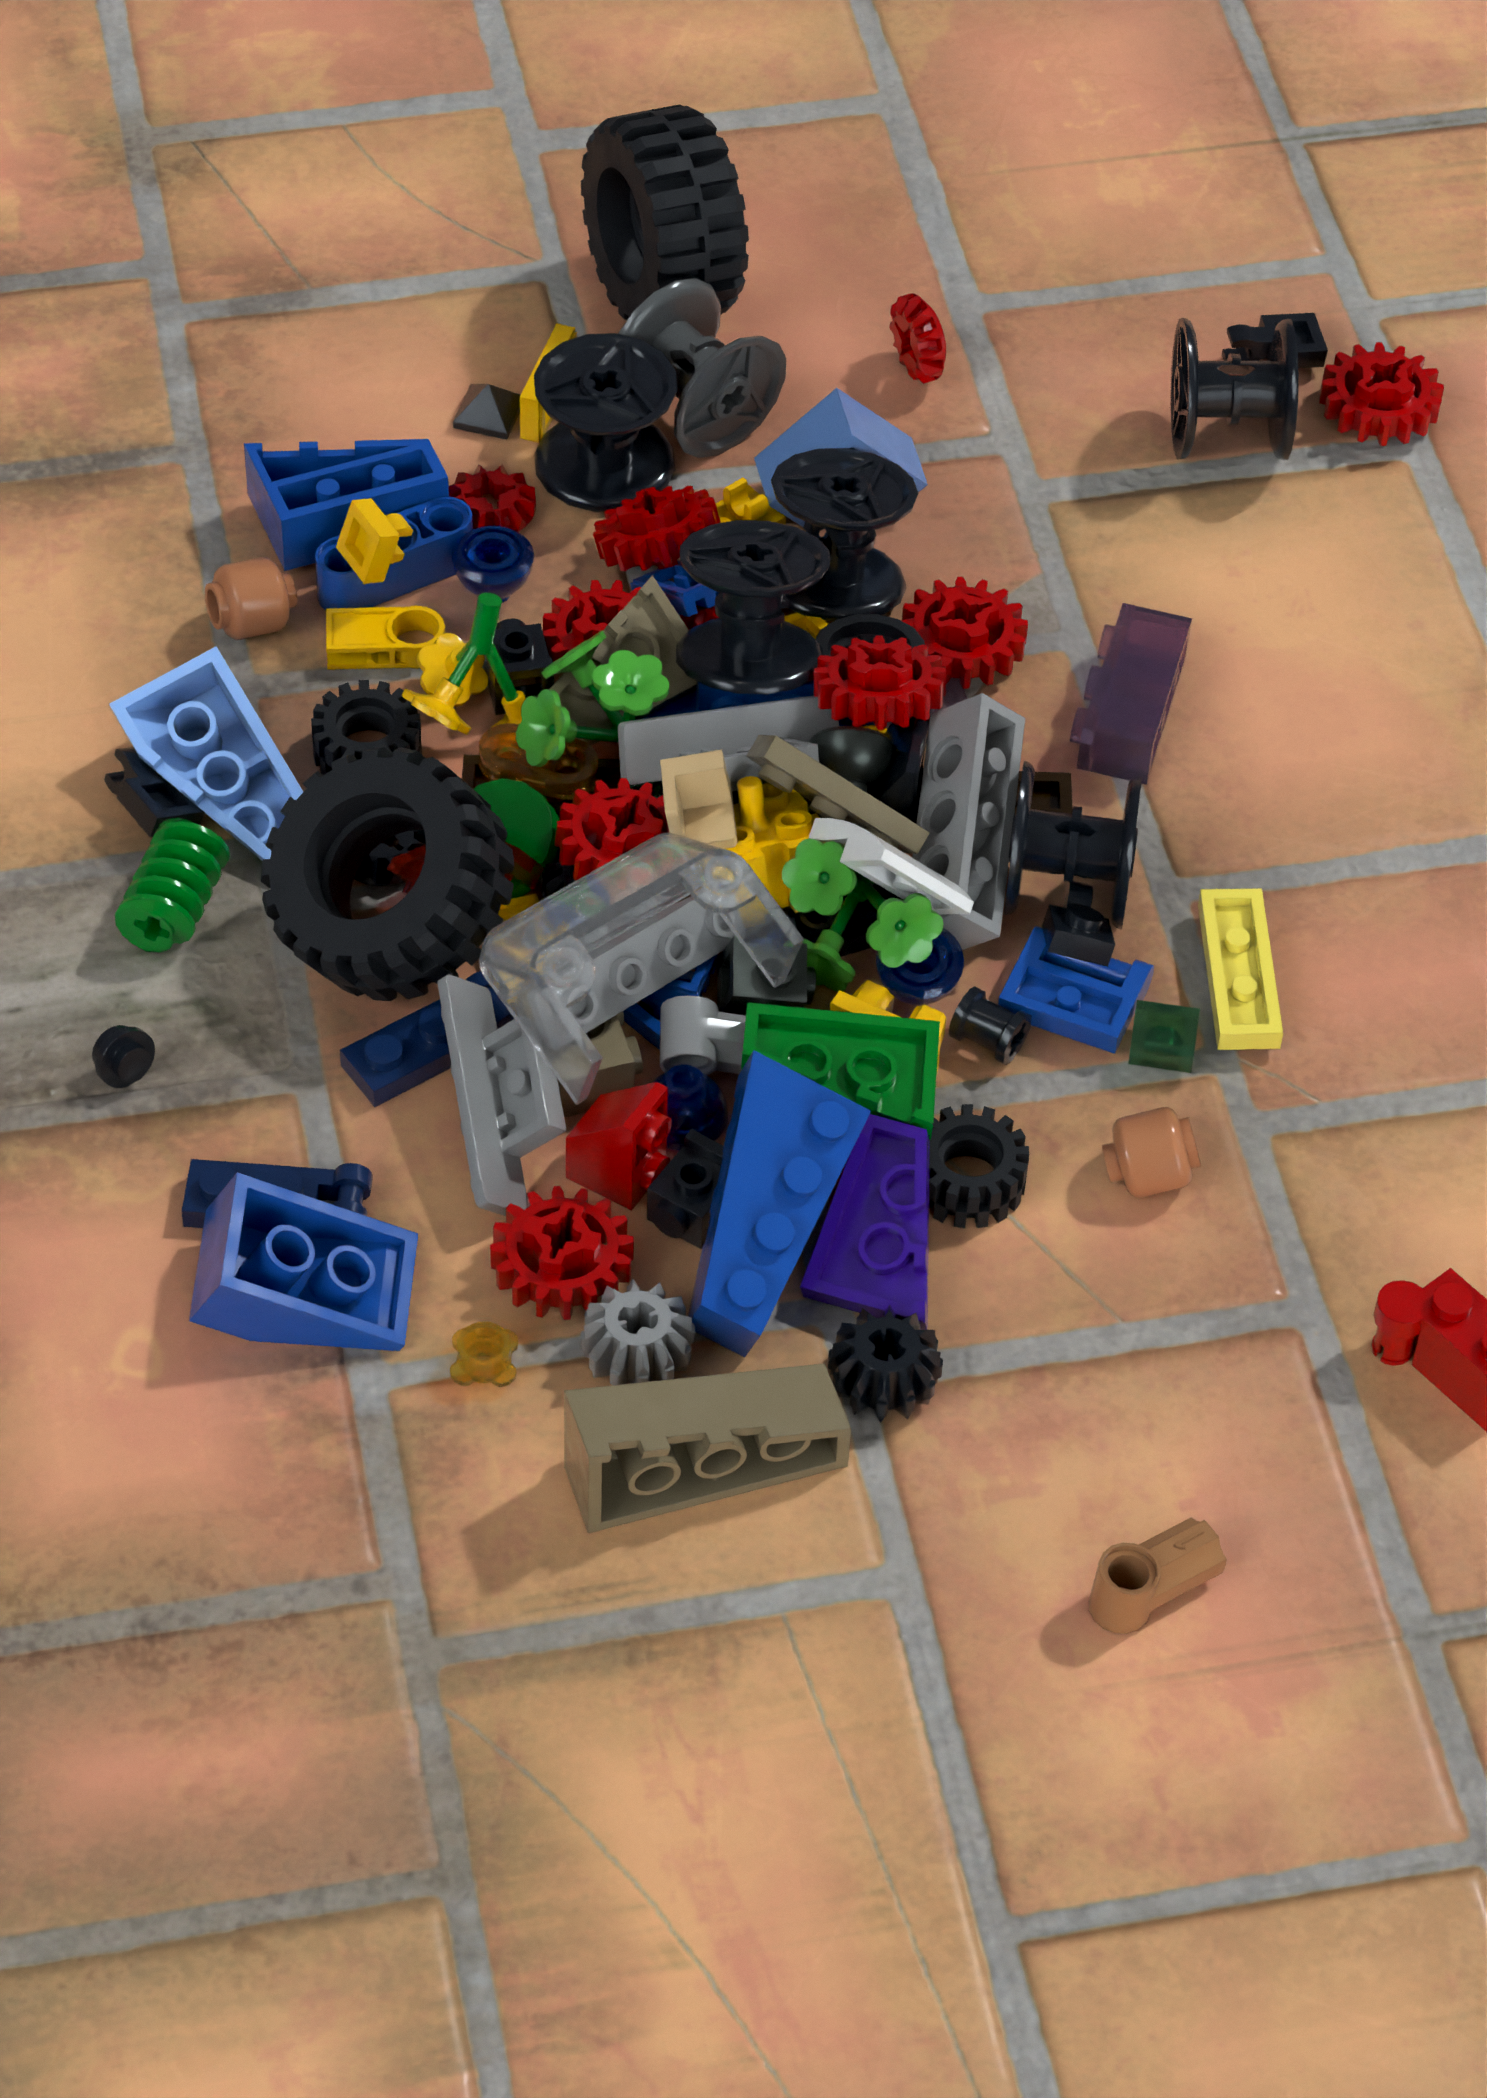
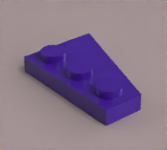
[800,1114,930,1330]

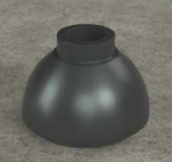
[809,726,895,793]

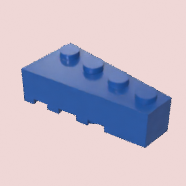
[688,1050,871,1357]

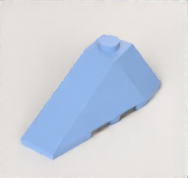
[109,646,303,861]

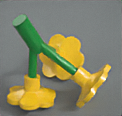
[401,592,526,750]

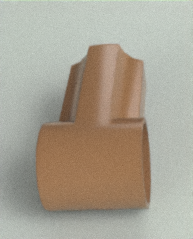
[1089,1517,1227,1634]

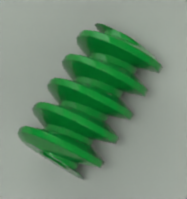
[114,818,230,953]

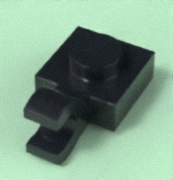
[1222,313,1328,368]
[104,747,205,837]
[1042,880,1115,967]

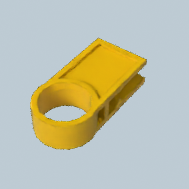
[326,605,445,670]

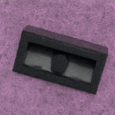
[871,709,934,819]

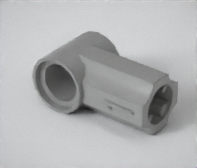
[660,995,746,1078]

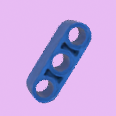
[315,497,473,611]

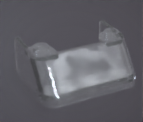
[479,833,804,1105]

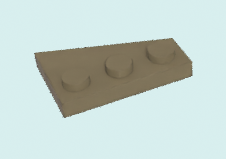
[549,575,697,758]
[746,735,930,854]

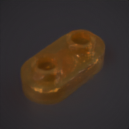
[479,723,598,800]

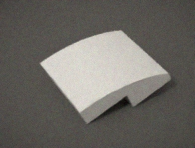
[808,818,974,915]

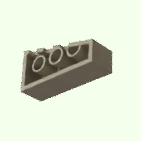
[564,1363,851,1533]

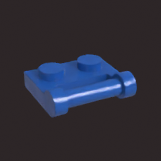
[998,926,1154,1054]

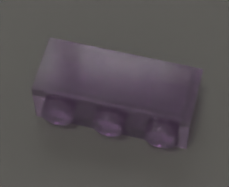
[1070,603,1192,785]

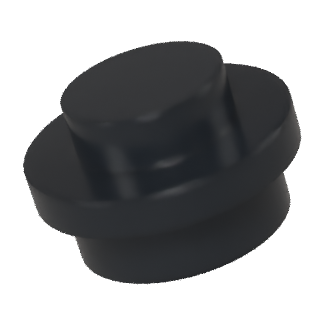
[92,1025,155,1088]

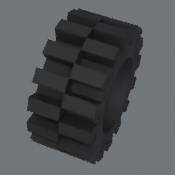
[311,680,422,775]
[929,1104,1030,1228]

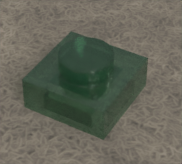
[1128,1000,1200,1073]

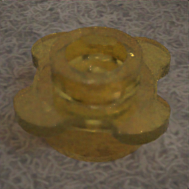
[450,1322,518,1387]

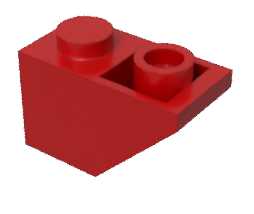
[566,1082,672,1211]

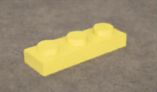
[1198,888,1283,1050]

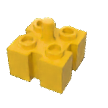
[681,776,820,925]

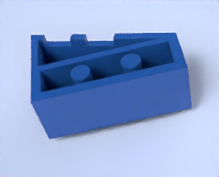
[244,439,449,571]

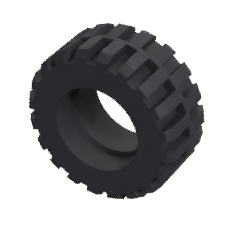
[581,104,749,321]
[261,747,514,1001]

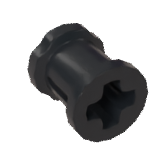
[949,986,1032,1065]

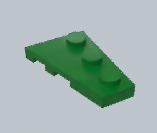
[741,1002,940,1140]

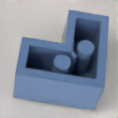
[754,388,928,527]

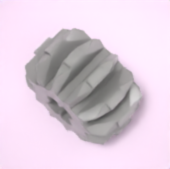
[581,1278,695,1385]

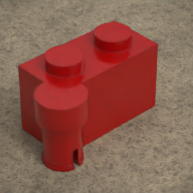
[1371,1268,1487,1432]

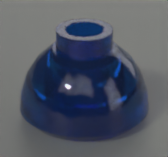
[452,526,534,603]
[876,928,964,1006]
[651,1064,728,1151]

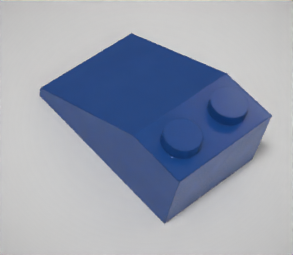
[189,1172,418,1351]

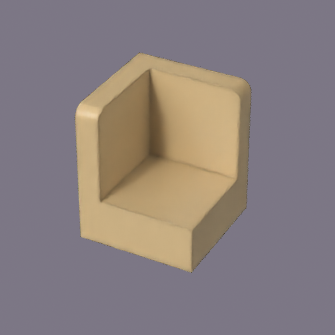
[660,749,738,857]

